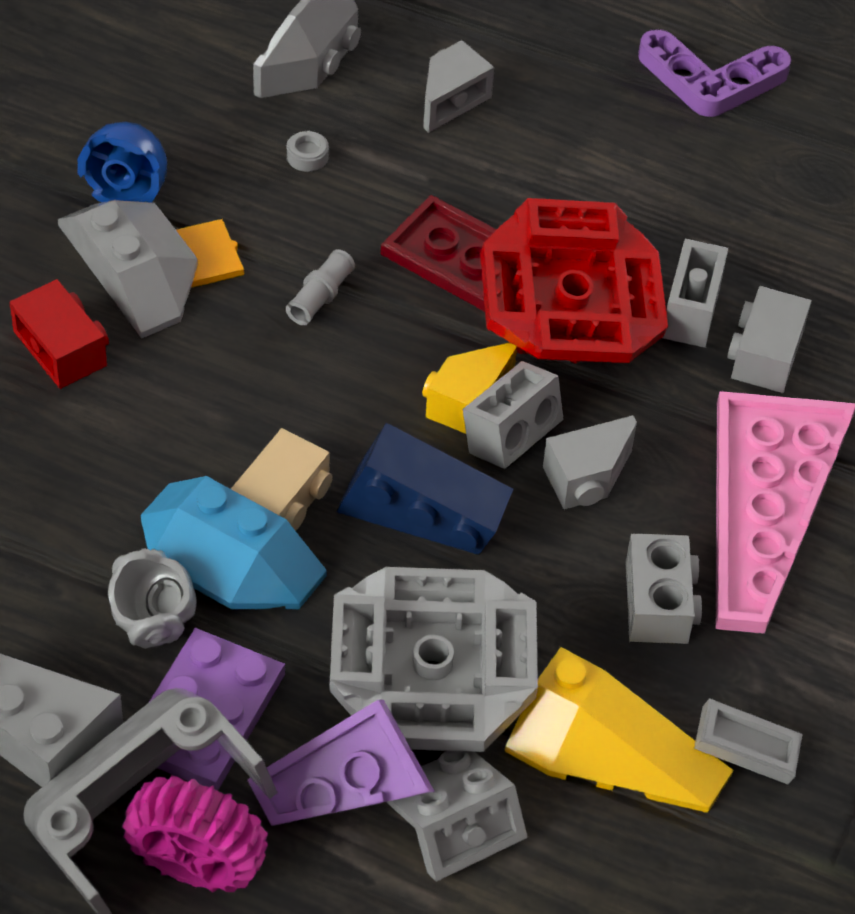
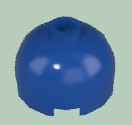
[78,121,167,203]

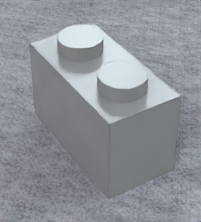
[662,239,728,347]
[727,286,812,393]

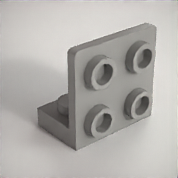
[387,751,528,881]

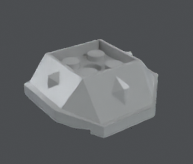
[330,567,538,752]

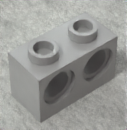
[463,361,563,469]
[626,534,702,644]

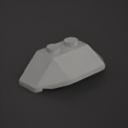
[253,0,361,98]
[58,200,198,339]

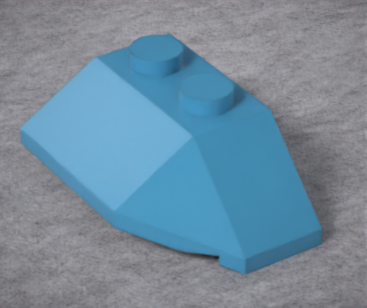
[141,476,327,609]

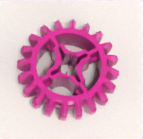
[123,776,268,893]

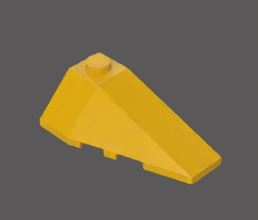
[505,647,733,813]

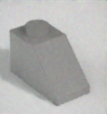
[423,40,494,133]
[543,415,637,509]

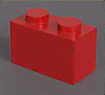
[10,279,109,389]

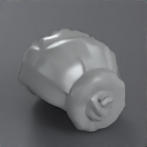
[108,548,197,649]

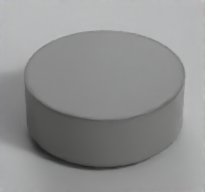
[286,131,329,172]

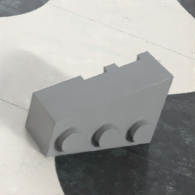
[0,654,123,787]

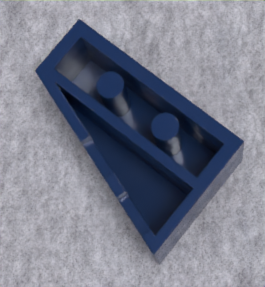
[336,423,513,555]

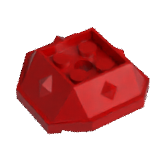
[480,198,668,364]

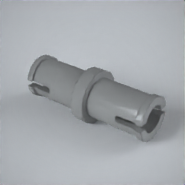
[286,250,355,325]

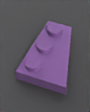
[247,699,435,825]

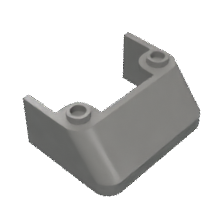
[24,688,278,914]

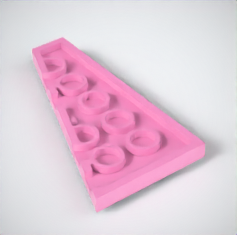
[716,391,855,634]

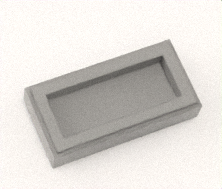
[694,698,803,784]

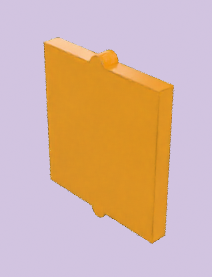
[176,219,244,288]

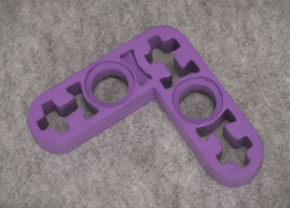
[639,30,791,117]

